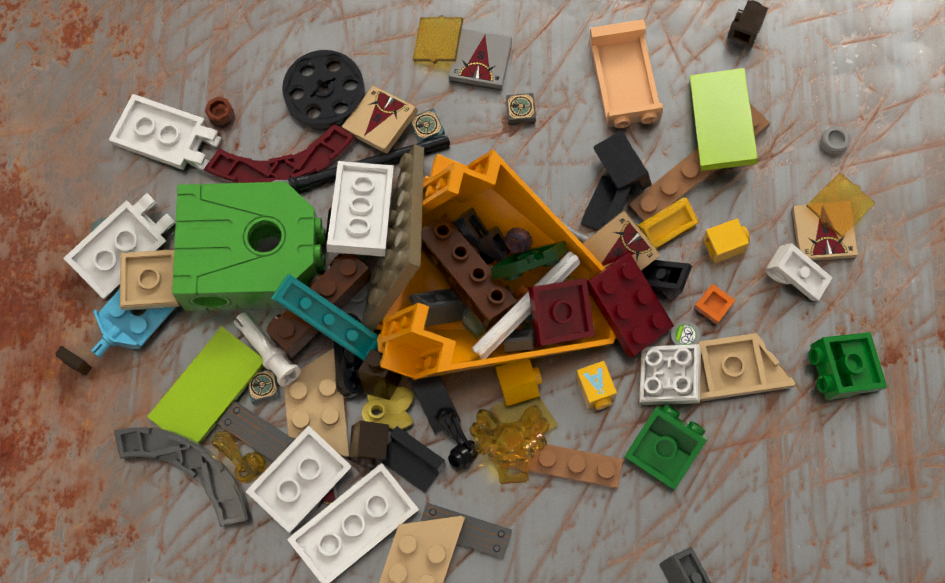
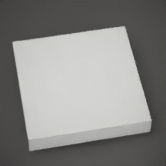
[640,344,701,405]

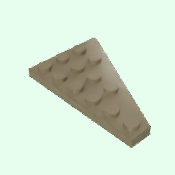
[361,144,424,331]

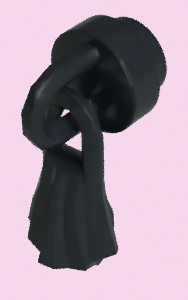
[437,409,479,470]

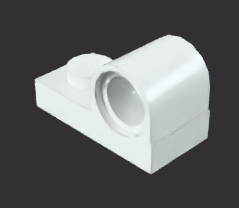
[765,243,833,301]

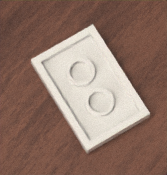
[245,426,352,533]

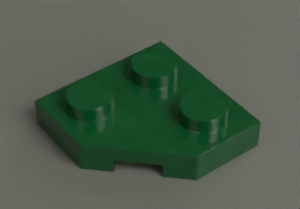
[490,241,568,281]

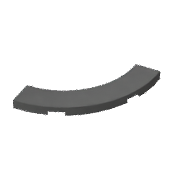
[114,427,251,527]

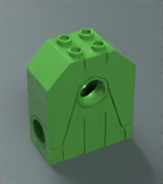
[172,182,326,311]

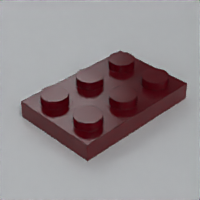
[587,253,674,357]

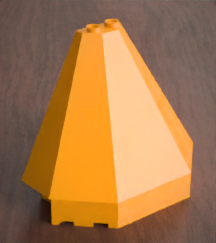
[376,149,616,380]

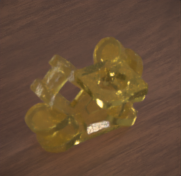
[469,405,550,484]

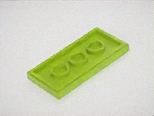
[690,68,758,171]
[147,326,264,444]

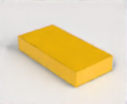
[637,197,699,249]

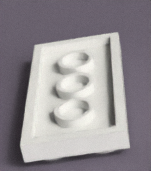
[327,161,394,257]
[287,463,419,583]

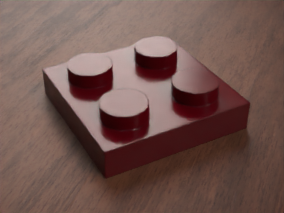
[528,278,595,346]

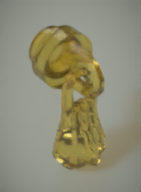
[212,431,266,482]

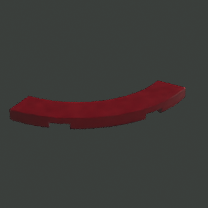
[203,123,357,183]

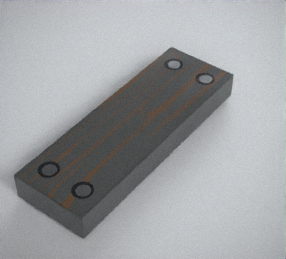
[217,400,294,462]
[420,503,512,560]

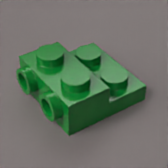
[809,332,887,400]
[624,404,708,490]

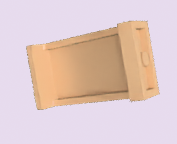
[589,19,663,128]

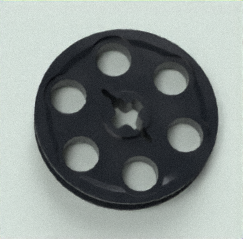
[282,50,365,129]

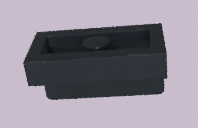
[593,131,652,190]
[581,176,634,231]
[381,426,446,493]

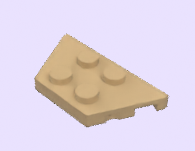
[698,333,795,401]
[284,348,349,458]
[379,516,465,583]

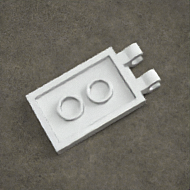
[109,94,222,171]
[63,193,175,300]

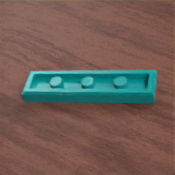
[271,274,378,361]

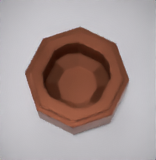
[205,97,234,126]

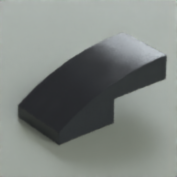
[454,207,512,262]
[408,375,461,434]

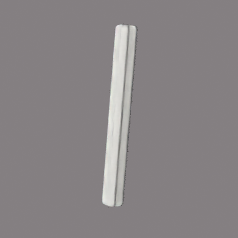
[472,252,580,360]

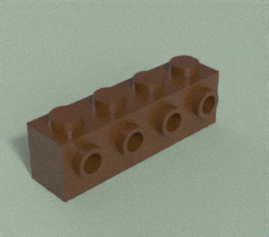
[421,215,517,331]
[266,253,371,359]

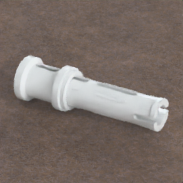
[234,312,301,387]

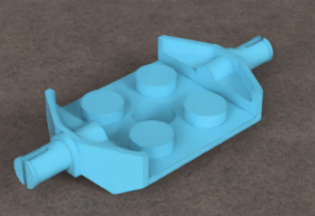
[90,289,176,358]

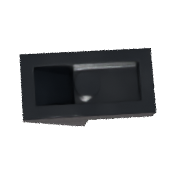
[641,260,692,301]

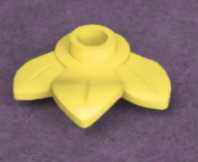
[362,387,414,430]

